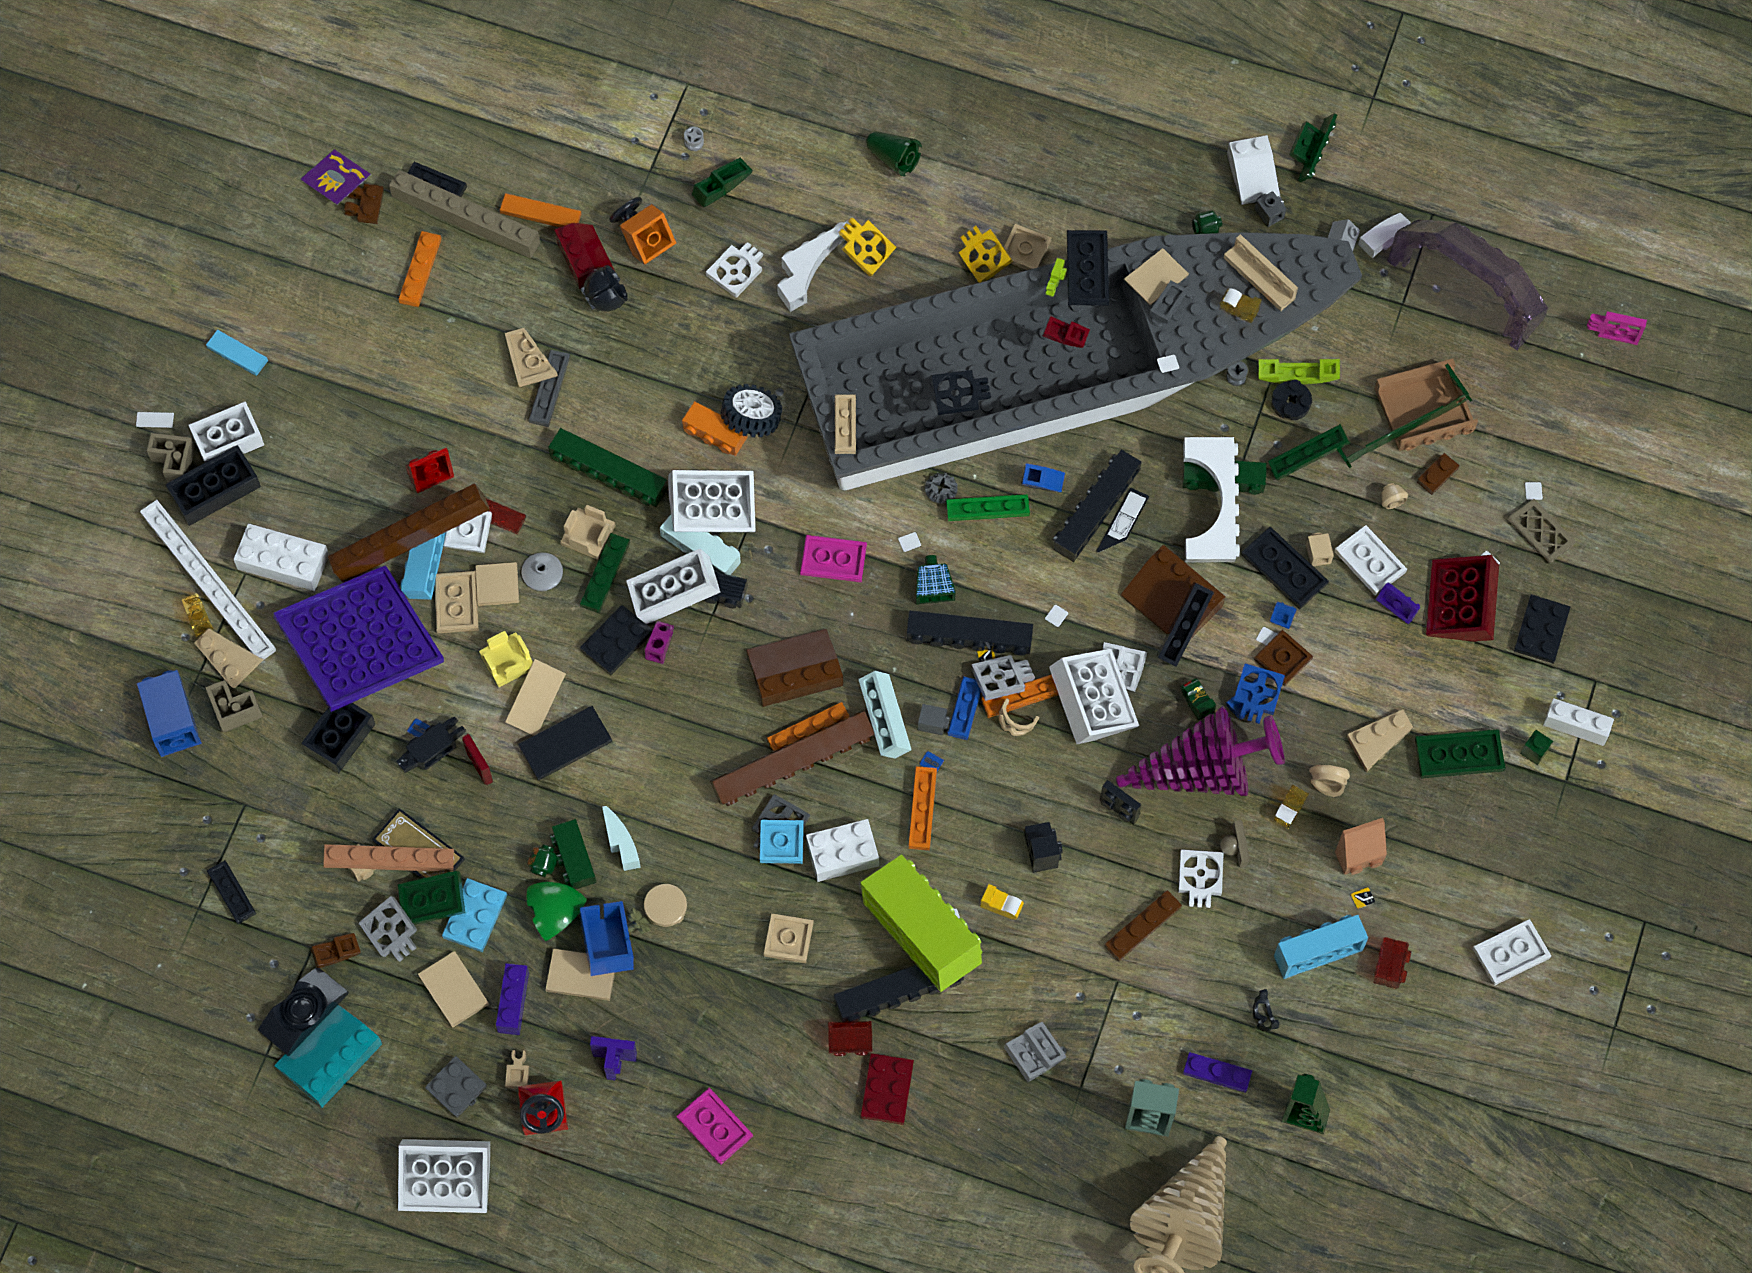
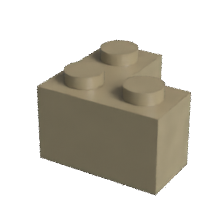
[147,433,195,483]
[205,680,263,733]

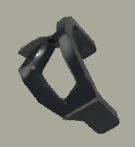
[1253,989,1280,1031]

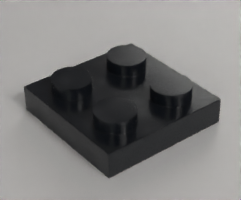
[1100,780,1142,825]

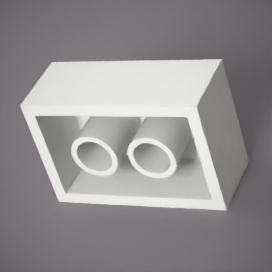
[189,401,264,463]
[806,819,879,882]

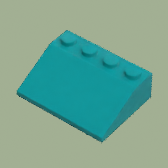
[274,1005,382,1108]

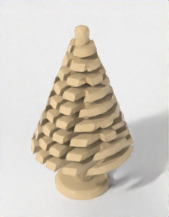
[1130,1136,1227,1273]

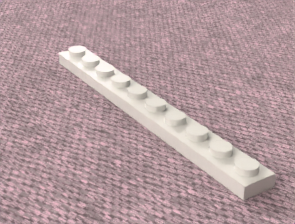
[140,500,276,659]

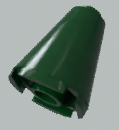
[866,131,922,177]

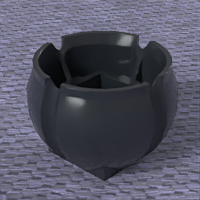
[581,265,628,312]

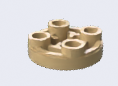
[644,884,687,927]

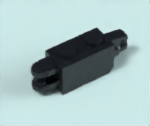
[396,717,466,773]

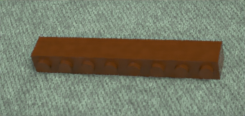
[328,483,490,583]
[710,711,875,806]

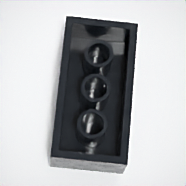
[165,445,261,526]

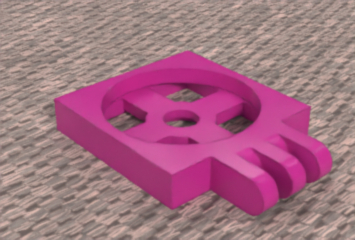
[1587,311,1647,345]

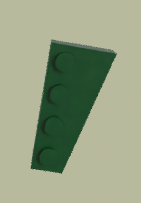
[1282,1074,1330,1135]

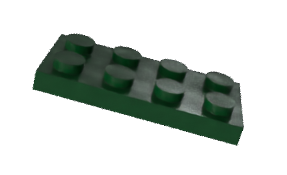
[1415,729,1506,779]

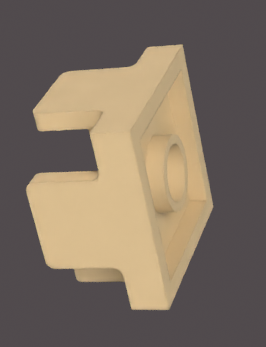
[561,505,616,560]

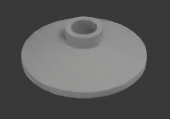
[522,553,563,591]

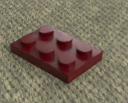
[861,1053,914,1125]

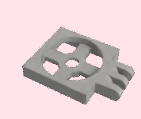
[971,655,1035,701]
[359,896,417,962]

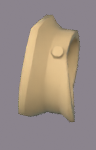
[1309,765,1350,797]

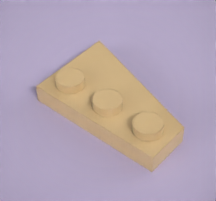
[505,328,558,387]

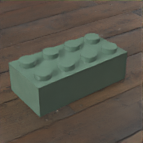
[1125,1079,1179,1137]

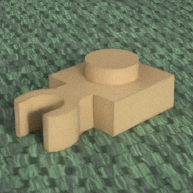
[505,1050,529,1089]

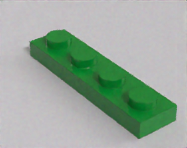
[946,494,1030,522]

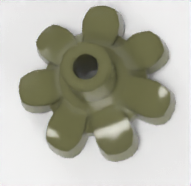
[627,908,650,934]

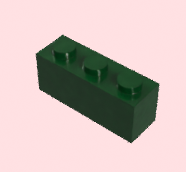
[550,819,597,890]

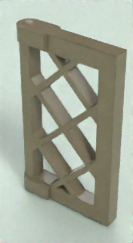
[1508,499,1576,564]

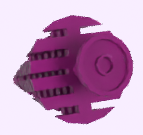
[1116,706,1285,796]

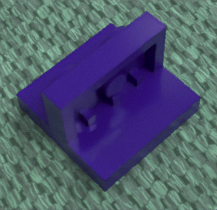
[590,1036,637,1081]

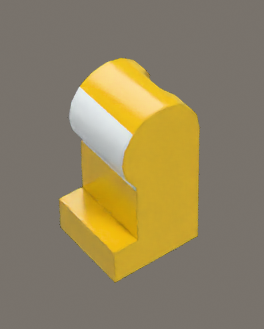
[980,884,1024,920]

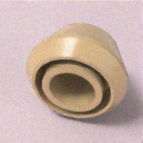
[1381,483,1408,509]

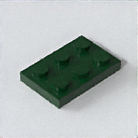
[397,870,466,927]

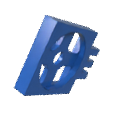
[1233,664,1285,724]

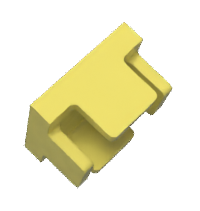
[479,631,533,687]

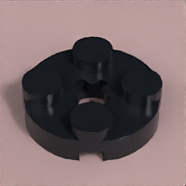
[1271,379,1312,420]

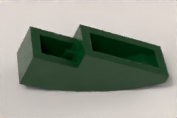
[691,157,753,208]

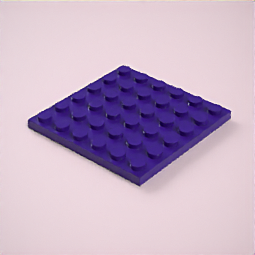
[273,565,444,712]

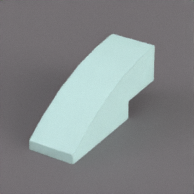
[602,806,641,871]

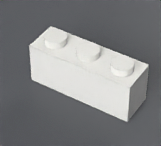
[1543,698,1614,746]

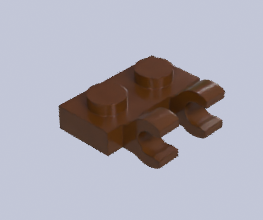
[344,184,384,224]

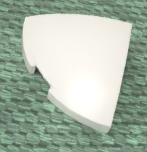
[1103,642,1147,692]

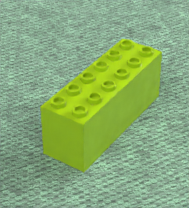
[860,854,982,992]

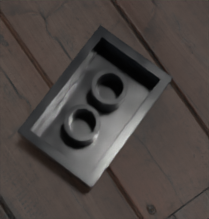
[301,703,375,774]

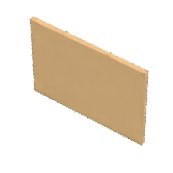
[1124,248,1189,305]

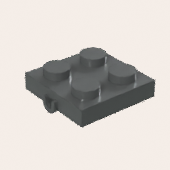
[425,1056,487,1118]

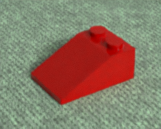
[405,447,454,493]

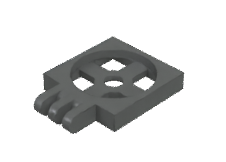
[752,794,810,849]

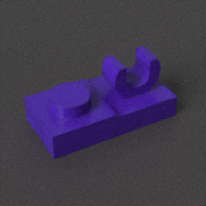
[1376,582,1421,624]

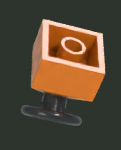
[609,197,676,265]

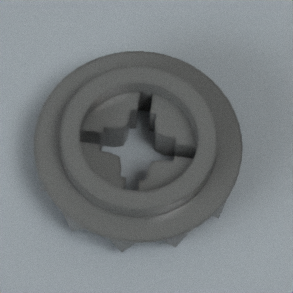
[925,472,957,503]

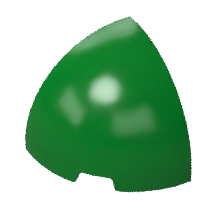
[527,882,587,942]

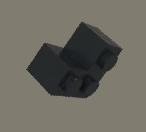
[1024,822,1063,873]

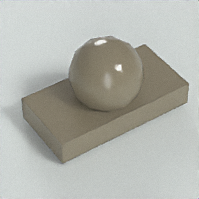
[1220,820,1250,868]

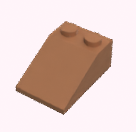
[1335,818,1387,875]

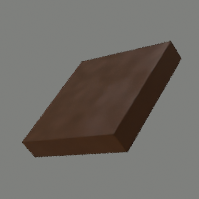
[1254,629,1313,686]

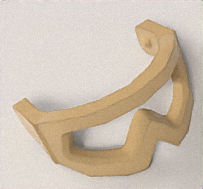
[999,698,1040,736]

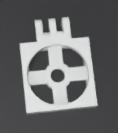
[706,242,763,298]
[1178,850,1223,908]

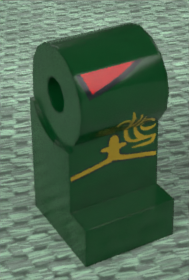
[1180,678,1216,721]

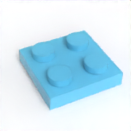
[760,820,804,864]

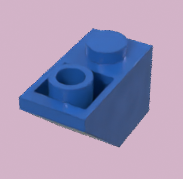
[1021,463,1065,493]

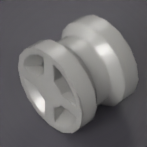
[684,127,704,151]

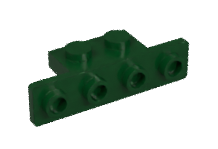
[1289,113,1338,183]

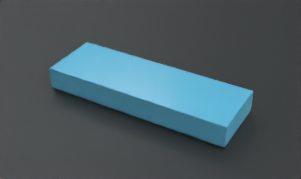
[206,330,268,376]

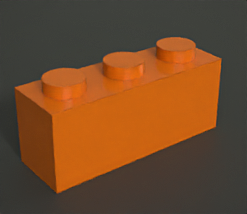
[682,401,748,456]

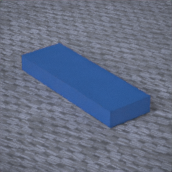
[948,676,981,740]

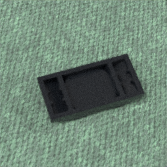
[258,968,349,1057]

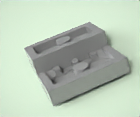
[1004,1022,1066,1082]

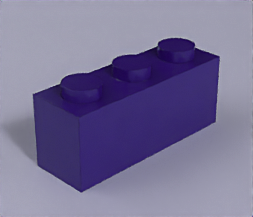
[496,963,529,1035]

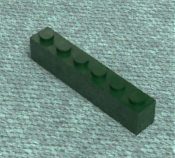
[548,428,668,507]

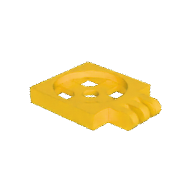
[838,218,897,277]
[958,225,1013,283]

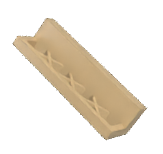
[1224,234,1298,311]

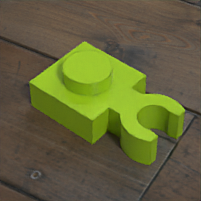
[1045,258,1067,297]

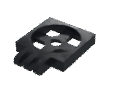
[931,370,991,415]

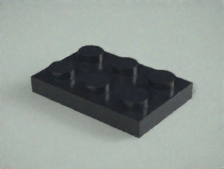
[1514,594,1571,664]
[580,605,653,676]

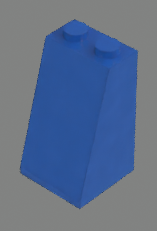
[137,670,202,757]

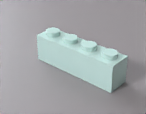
[660,515,741,575]
[859,671,911,758]

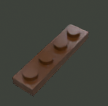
[1104,890,1182,961]

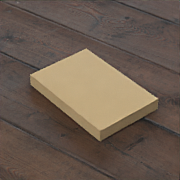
[435,571,479,634]
[546,949,615,1001]
[418,951,489,1028]

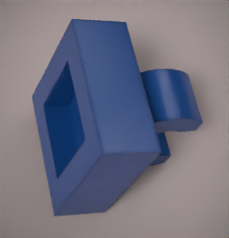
[1270,601,1297,629]

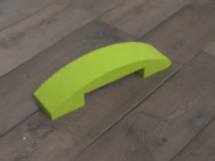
[1259,359,1340,384]

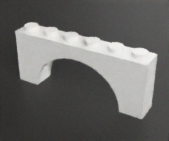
[1183,437,1240,562]

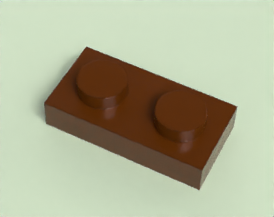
[1417,453,1460,495]

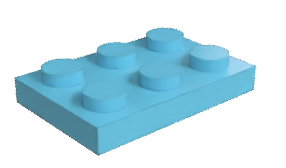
[442,878,507,953]

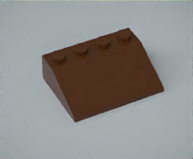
[1121,545,1226,640]
[746,629,843,707]

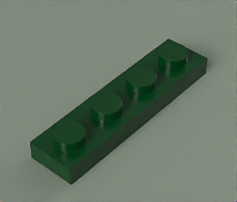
[1268,424,1350,480]
[580,533,630,614]

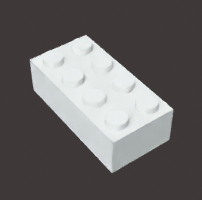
[234,524,329,591]
[627,549,720,624]

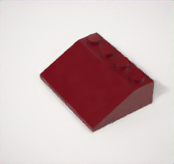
[1426,555,1499,642]

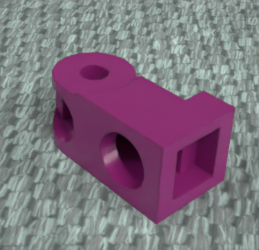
[645,621,674,664]

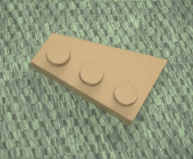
[195,629,264,688]
[1347,710,1413,772]

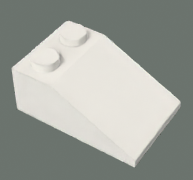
[1227,135,1280,205]

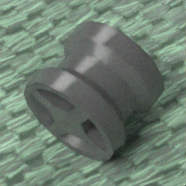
[1226,361,1248,386]

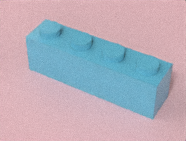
[401,532,446,600]

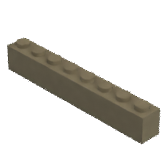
[389,170,540,259]

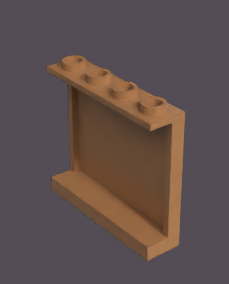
[1374,359,1478,451]

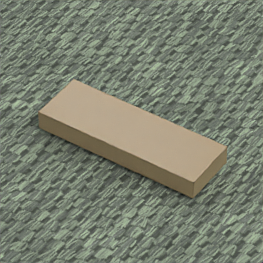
[835,395,856,454]

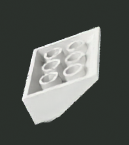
[668,470,755,532]
[1049,649,1139,744]
[398,1139,490,1213]

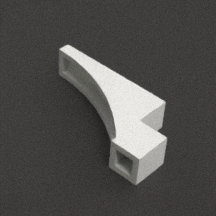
[777,220,851,312]

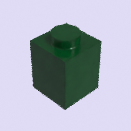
[1520,730,1553,766]

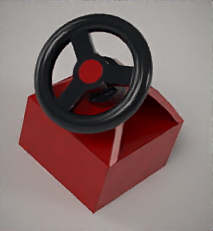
[518,1080,568,1136]

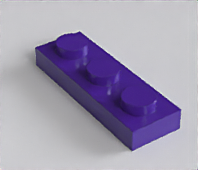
[1183,1052,1252,1093]

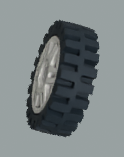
[721,384,782,438]

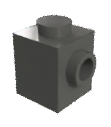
[1255,191,1286,227]

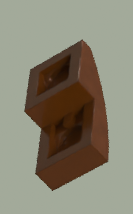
[311,933,361,968]

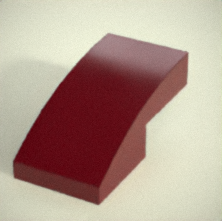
[1042,316,1090,348]

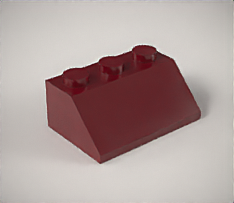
[555,223,615,289]

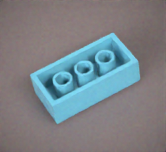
[1274,915,1368,979]

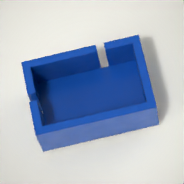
[580,901,634,976]

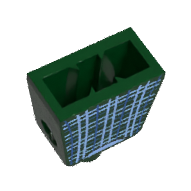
[916,555,956,605]

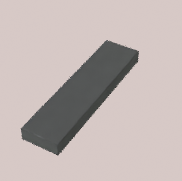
[529,350,570,427]

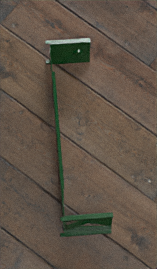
[1337,363,1473,468]

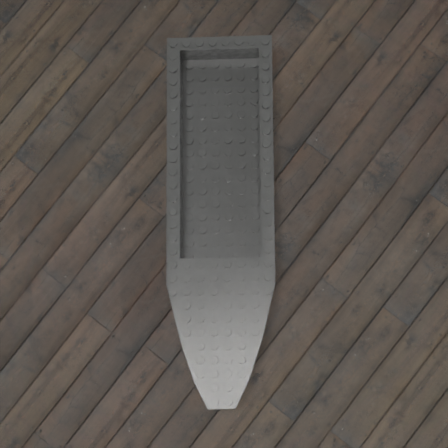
[789,232,1362,490]

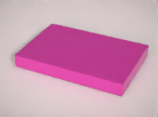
[800,535,867,582]
[677,1088,753,1165]

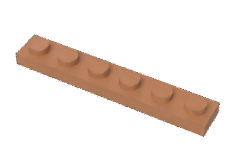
[324,845,454,872]

